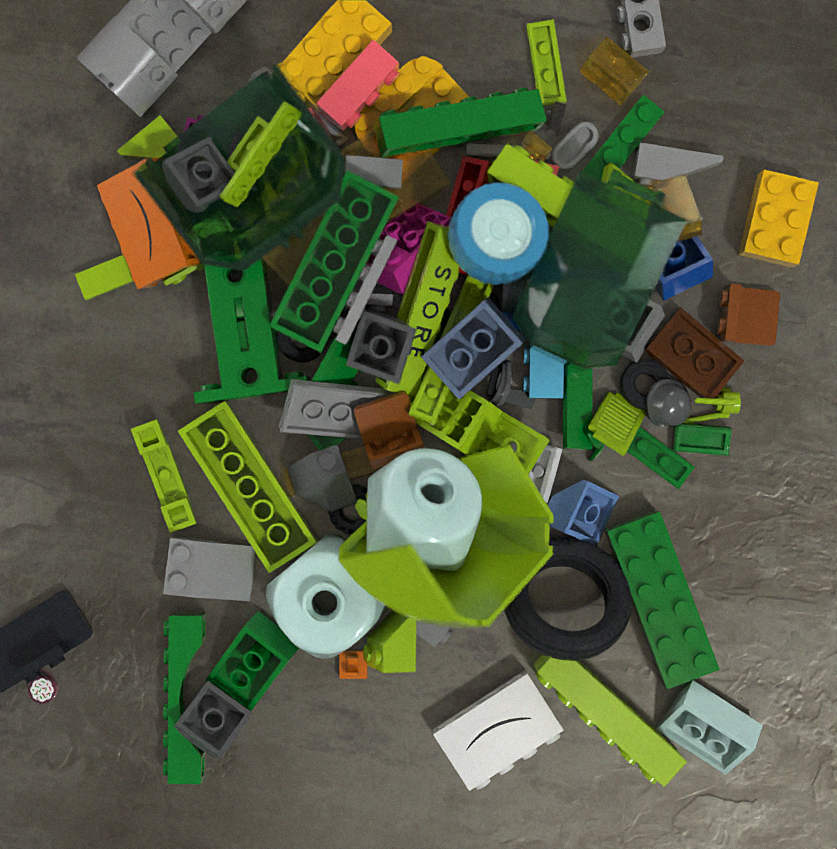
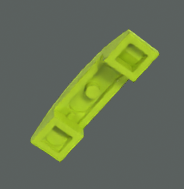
[131,419,197,533]

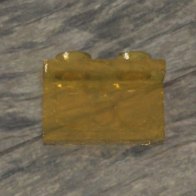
[580,37,649,105]

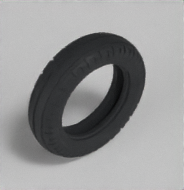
[504,537,632,661]

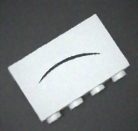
[433,670,564,791]

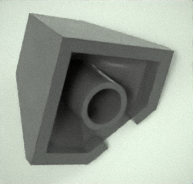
[287,445,357,512]

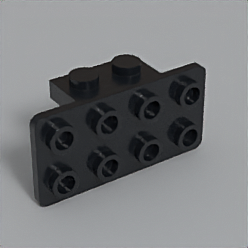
[0,590,93,692]

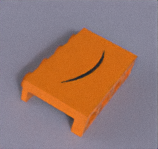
[97,158,203,289]

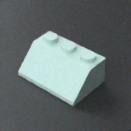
[656,680,763,775]

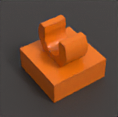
[339,650,368,679]

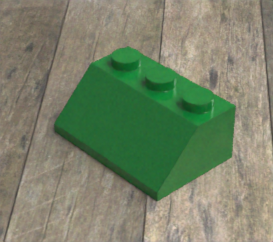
[312,314,364,386]

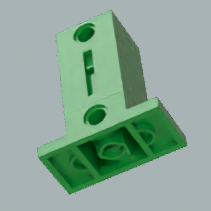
[194,252,311,404]

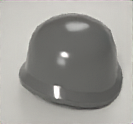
[647,379,692,427]

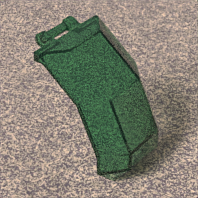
[513,169,686,372]

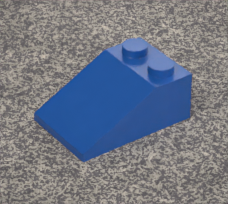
[641,198,713,301]

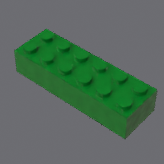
[269,170,399,352]
[604,510,720,690]

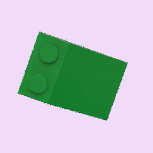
[205,611,299,711]

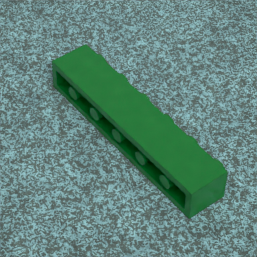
[373,88,547,158]

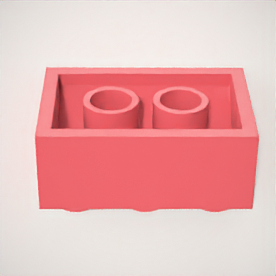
[316,40,399,131]

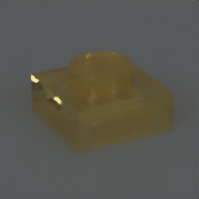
[522,130,553,162]

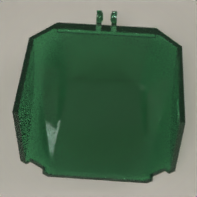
[133,60,346,271]

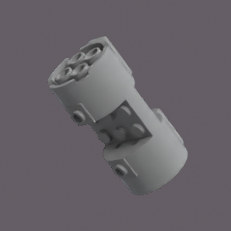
[76,0,247,117]

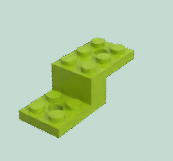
[408,365,550,475]

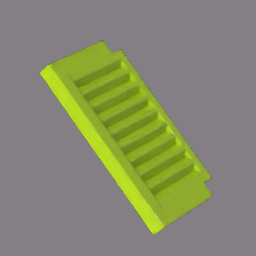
[588,392,647,456]

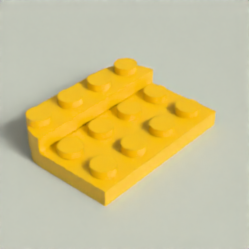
[354,56,469,186]

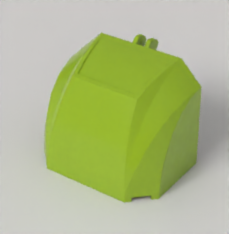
[338,445,553,628]

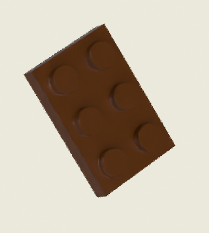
[644,307,744,398]

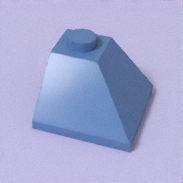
[548,480,619,546]

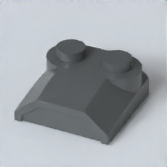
[162,136,235,212]
[174,681,253,760]

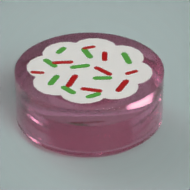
[28,675,58,704]

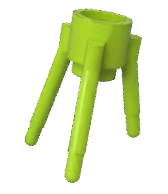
[681,382,741,423]

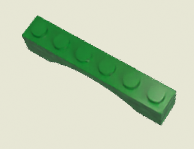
[163,613,206,784]

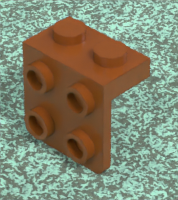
[717,283,780,346]
[353,392,425,470]

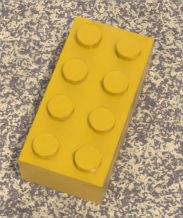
[275,0,392,112]

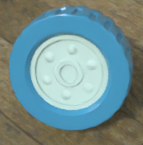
[448,183,549,285]

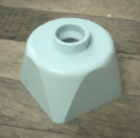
[367,449,482,571]
[266,533,389,659]

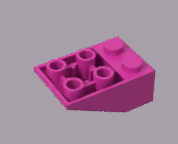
[363,201,451,295]

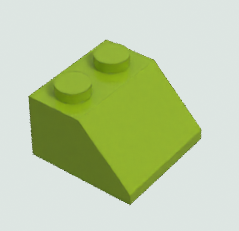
[363,610,416,673]

